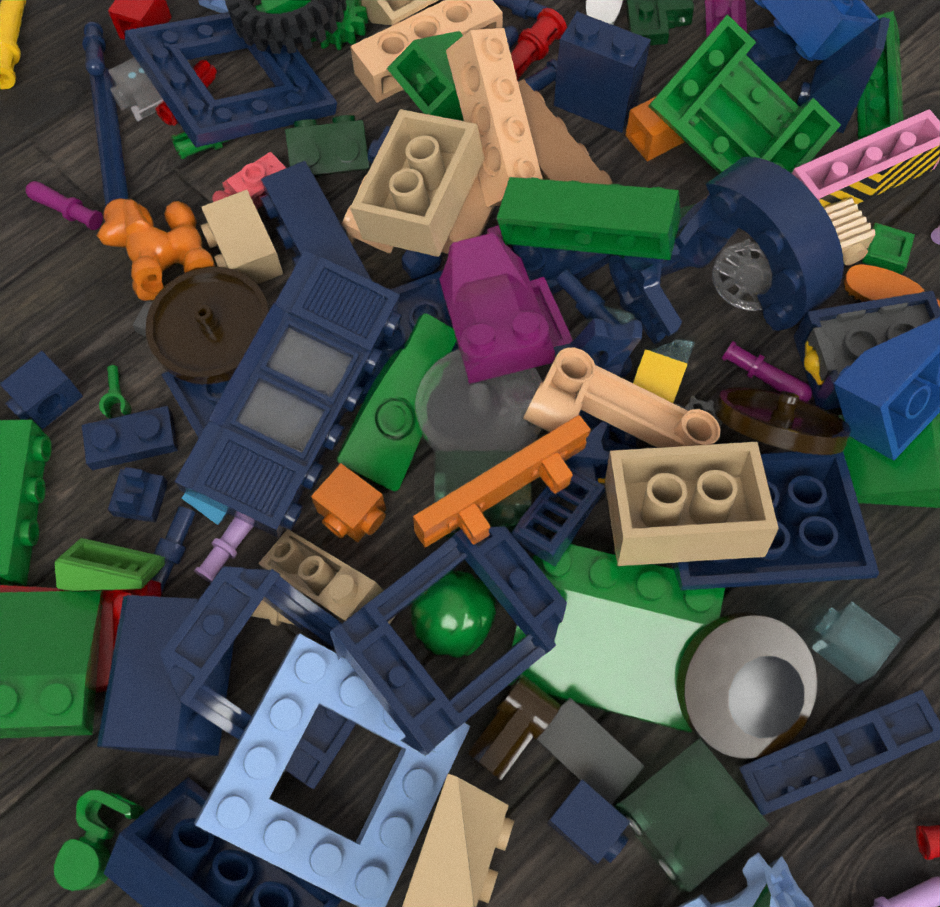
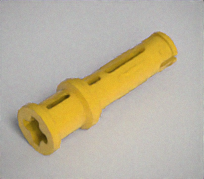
[0,0,26,90]

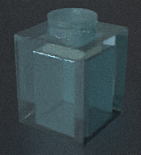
[811,601,901,684]

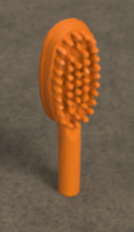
[844,264,940,306]

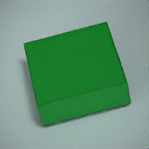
[862,223,915,274]

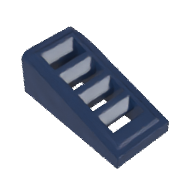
[512,466,605,567]

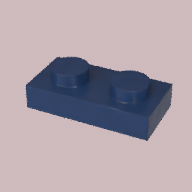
[82,406,178,470]

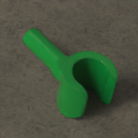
[99,365,132,419]

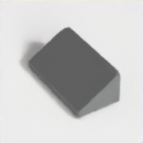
[536,698,644,805]

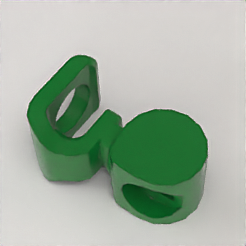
[54,790,145,891]

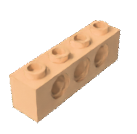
[350,0,503,103]
[446,28,543,208]

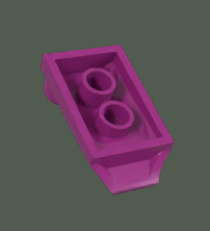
[440,232,555,384]

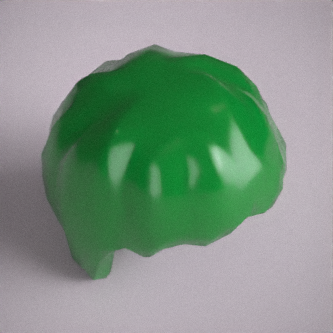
[411,570,496,658]

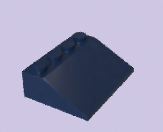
[671,452,879,590]

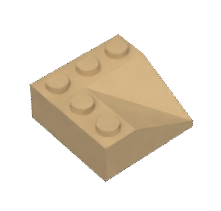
[402,774,514,907]

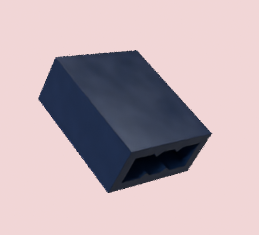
[554,12,651,133]

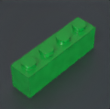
[497,177,681,260]

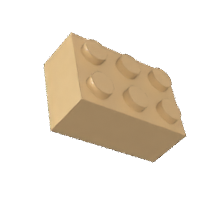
[350,109,484,257]
[605,442,779,566]

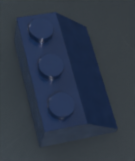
[97,595,234,759]

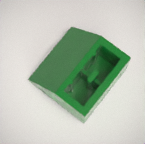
[387,31,464,121]

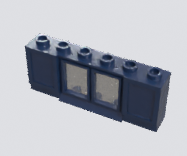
[174,250,403,538]

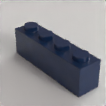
[260,161,372,281]

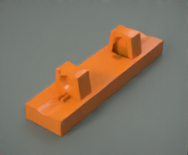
[413,415,591,548]

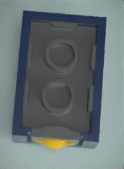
[793,291,940,410]

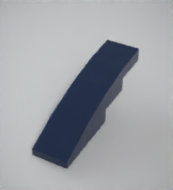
[739,690,940,816]

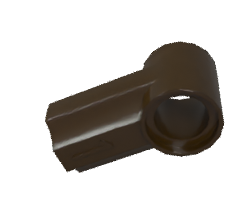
[467,674,561,780]

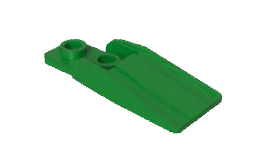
[337,313,456,491]

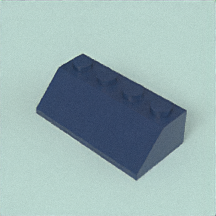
[103,777,342,907]

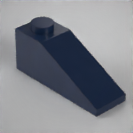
[796,17,890,133]

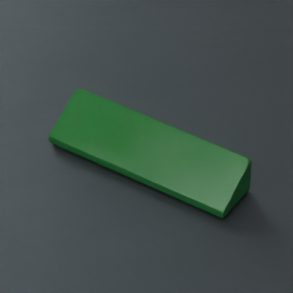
[857,11,904,140]

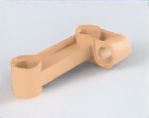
[523,348,721,448]

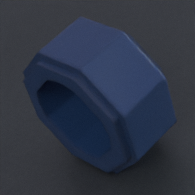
[401,250,442,279]

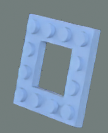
[194,633,470,907]

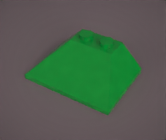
[648,14,841,174]

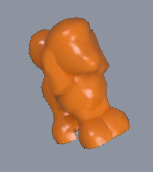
[97,198,215,301]

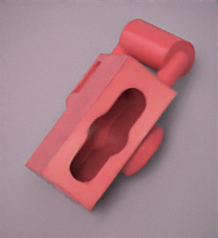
[212,152,286,209]

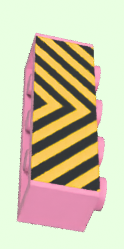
[792,109,940,207]

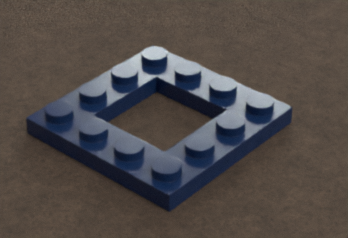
[125,8,337,148]

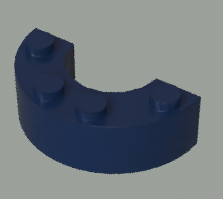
[705,157,844,331]

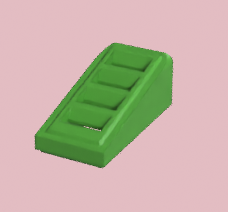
[55,538,165,591]

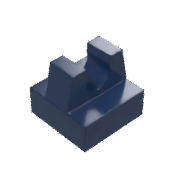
[108,467,168,523]

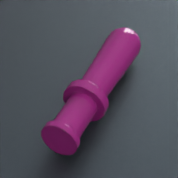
[25,181,103,230]
[722,341,812,402]

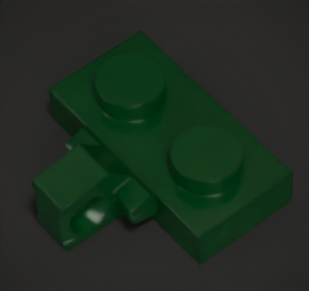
[625,0,694,45]

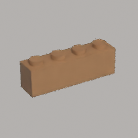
[518,79,613,185]

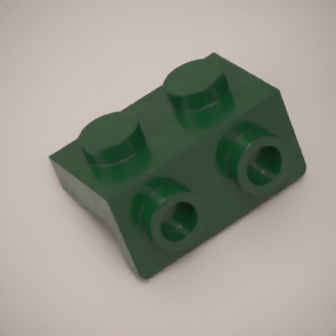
[285,115,370,176]

